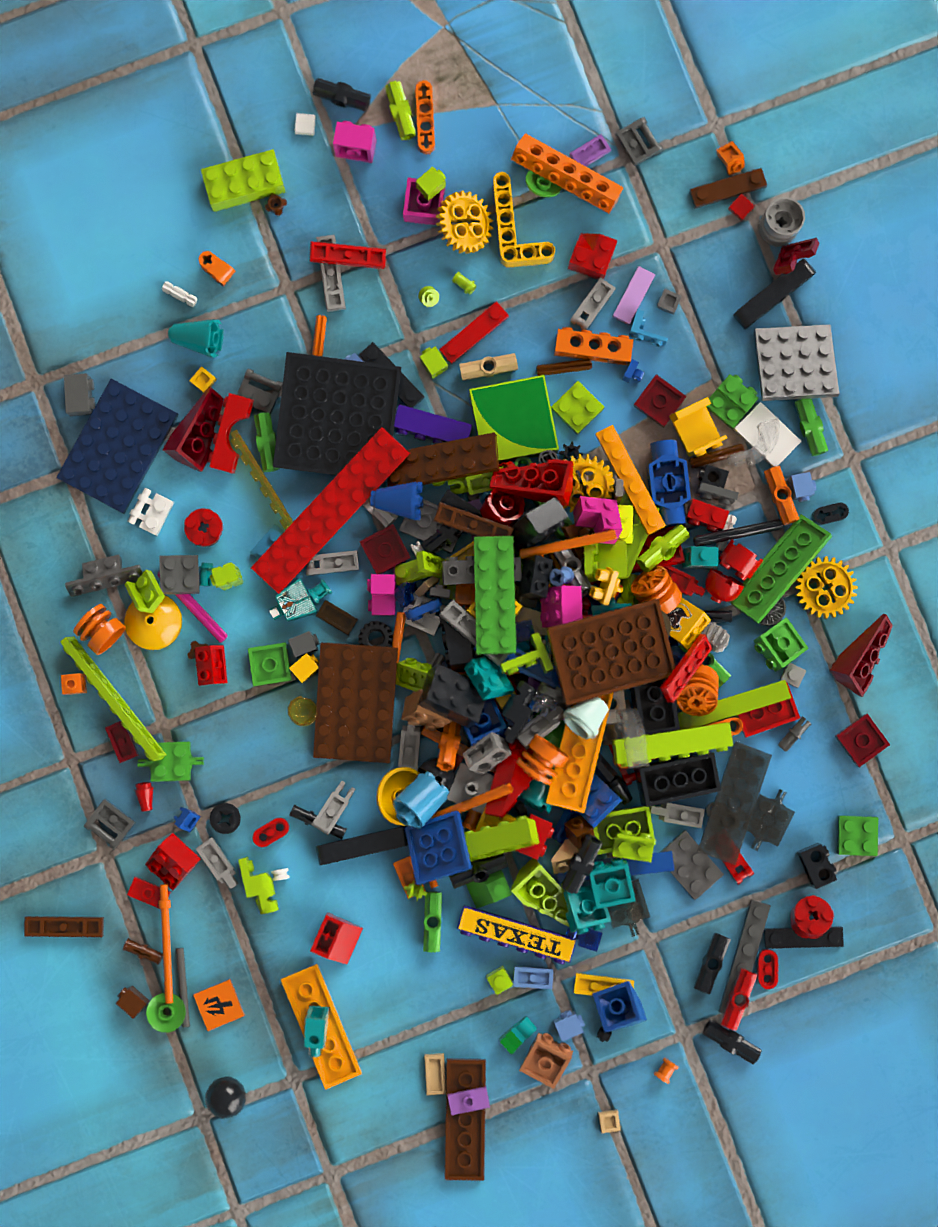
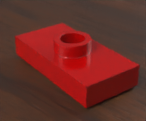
[127,877,171,908]

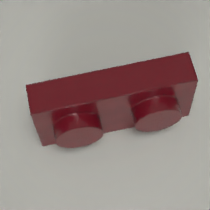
[105,721,139,763]

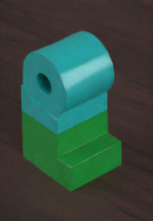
[499,1016,537,1055]

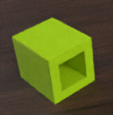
[416,166,446,201]
[420,346,448,379]
[486,965,513,995]

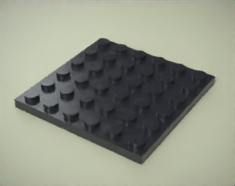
[273,352,402,482]

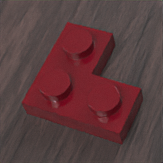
[773,238,820,275]

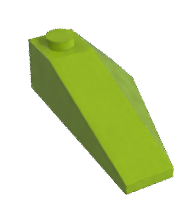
[510,858,569,927]

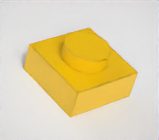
[189,366,217,393]

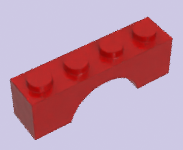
[208,393,254,473]

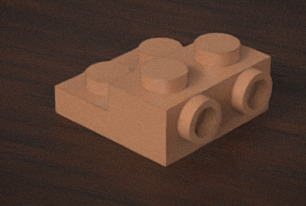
[519,1033,573,1089]

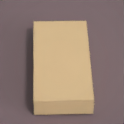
[424,1053,446,1095]

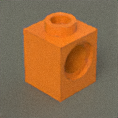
[61,673,87,695]

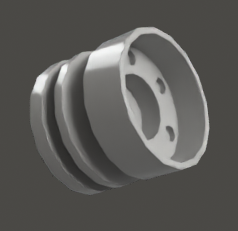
[758,197,805,247]

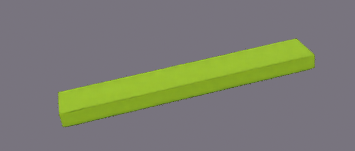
[677,680,791,729]

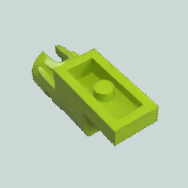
[447,467,503,495]
[238,857,279,914]

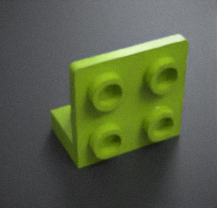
[584,541,628,582]

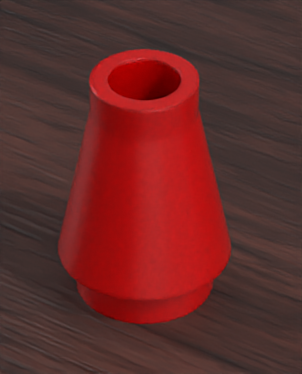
[134,782,153,811]

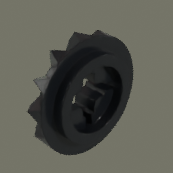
[210,803,241,834]

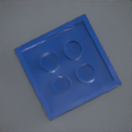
[405,811,472,885]

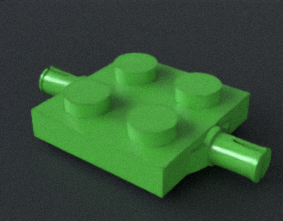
[137,742,204,782]

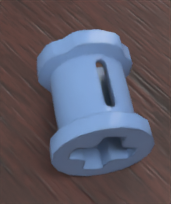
[549,566,574,586]

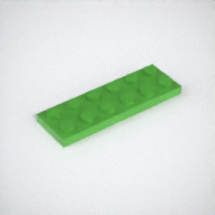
[729,514,832,624]
[474,536,516,654]

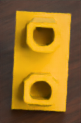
[589,567,624,606]

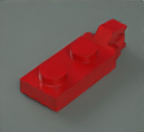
[664,565,706,597]

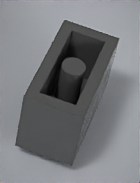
[64,373,95,416]

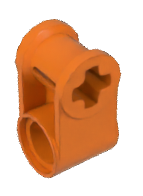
[199,251,236,286]

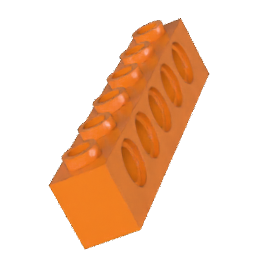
[511,133,624,214]

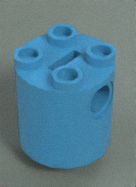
[392,771,449,829]

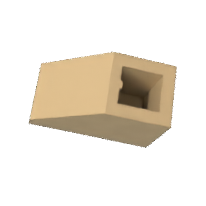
[551,839,578,874]

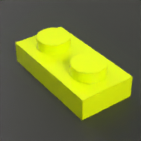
[617,505,633,545]

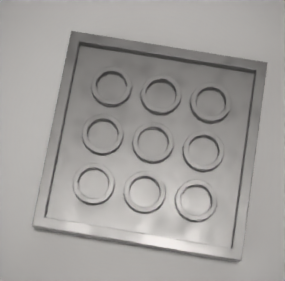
[754,325,839,401]

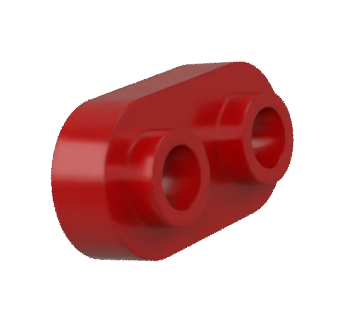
[253,818,290,847]
[757,949,778,989]

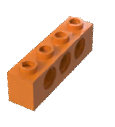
[554,327,634,366]

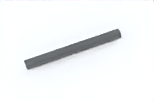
[176,948,190,1027]

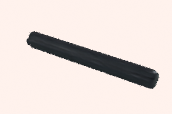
[693,519,783,546]

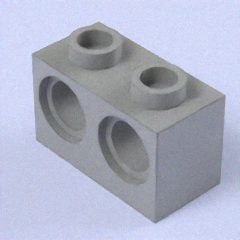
[463,732,511,775]

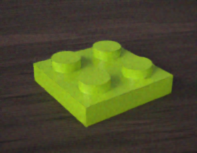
[551,381,605,435]

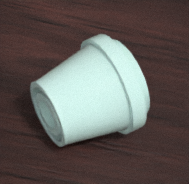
[563,697,609,739]

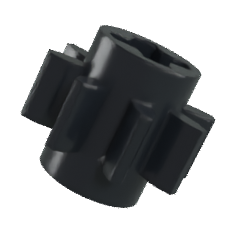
[559,442,583,461]

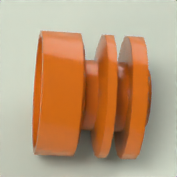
[631,566,682,614]
[73,604,126,655]
[677,664,719,716]
[516,734,570,786]

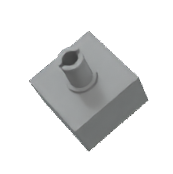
[447,763,494,813]

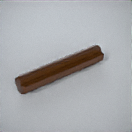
[536,359,592,376]
[689,443,745,469]

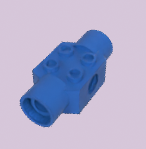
[646,440,691,527]

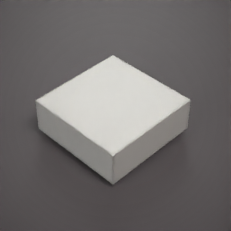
[295,114,316,135]

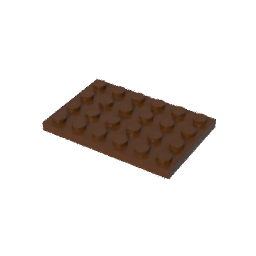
[546,599,675,706]
[313,642,398,763]

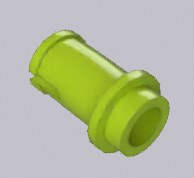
[452,272,477,295]

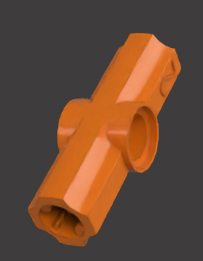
[764,466,799,525]
[437,721,461,771]

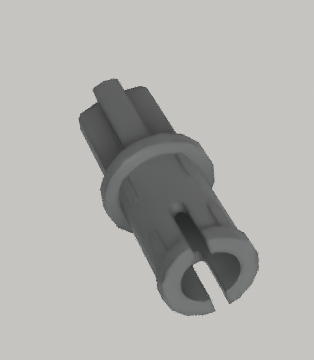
[778,716,812,751]

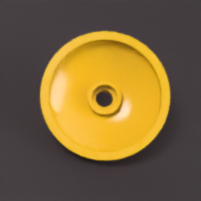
[124,595,182,650]
[376,767,420,826]

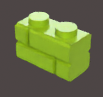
[210,562,244,591]

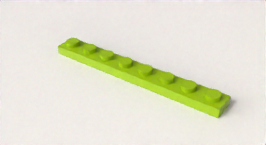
[60,637,167,762]

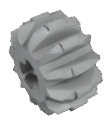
[701,622,730,653]

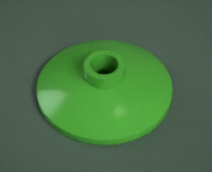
[525,170,562,197]
[146,993,186,1033]

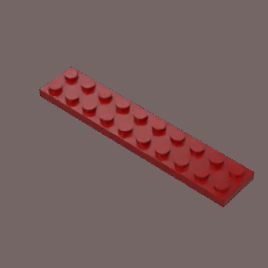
[251,427,410,594]

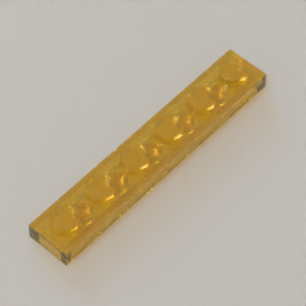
[230,429,294,530]

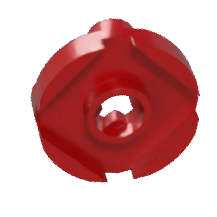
[184,508,223,547]

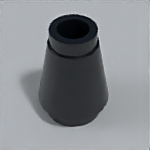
[607,775,633,805]

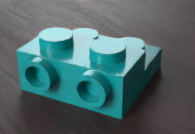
[464,657,515,700]
[590,857,636,909]
[563,885,611,935]

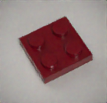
[633,374,687,428]
[359,524,411,574]
[835,713,890,767]

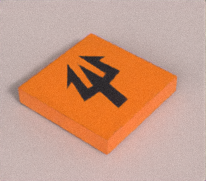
[194,979,245,1031]

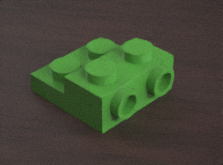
[706,374,759,429]
[753,617,809,672]

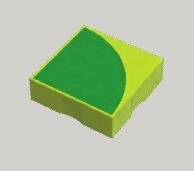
[469,375,559,464]

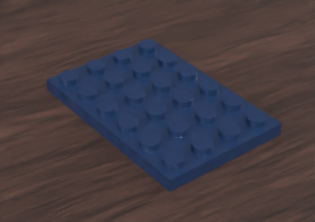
[56,379,179,514]

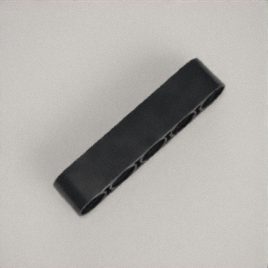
[733,258,816,329]
[315,825,408,866]

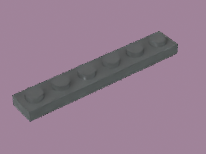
[718,899,771,1014]

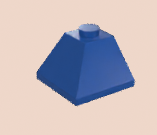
[593,981,647,1032]

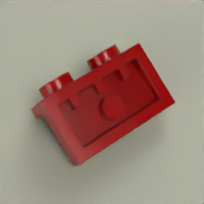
[195,645,228,686]

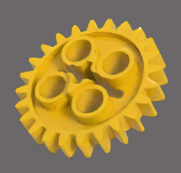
[436,191,493,254]
[563,454,614,512]
[794,556,858,619]

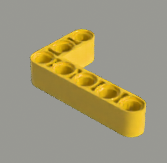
[493,172,555,267]

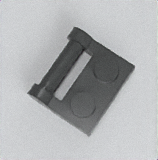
[615,117,663,166]
[237,368,283,414]
[84,799,136,850]

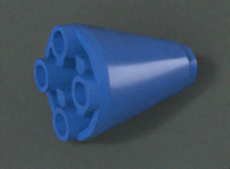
[370,482,424,521]

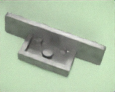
[65,554,143,597]

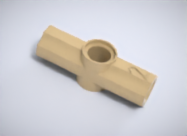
[459,353,518,381]

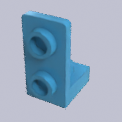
[629,309,668,347]

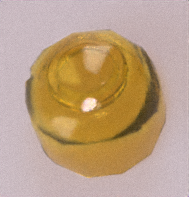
[288,696,318,726]

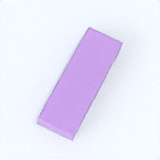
[613,266,655,325]

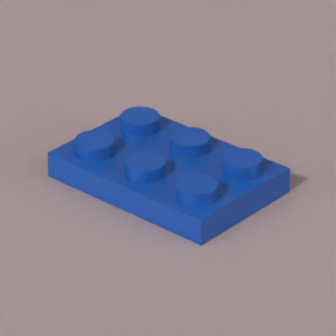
[579,773,622,828]

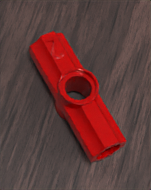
[720,968,757,1031]

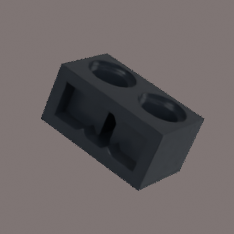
[797,843,838,889]

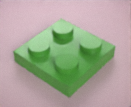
[248,642,292,687]
[837,815,878,856]

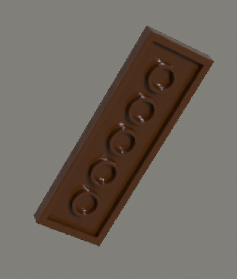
[387,432,500,487]
[445,1058,486,1181]

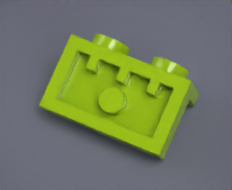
[124,569,165,613]
[396,658,433,692]
[612,830,656,862]

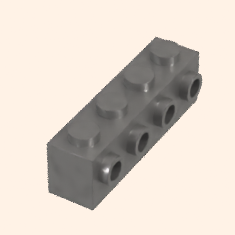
[442,554,522,585]

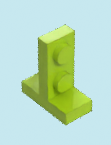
[395,550,445,586]
[500,632,554,675]

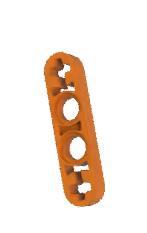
[415,80,435,154]

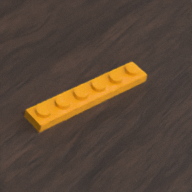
[595,425,666,535]

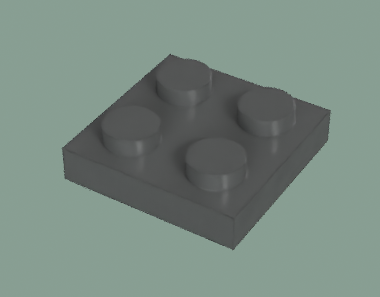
[159,555,200,595]

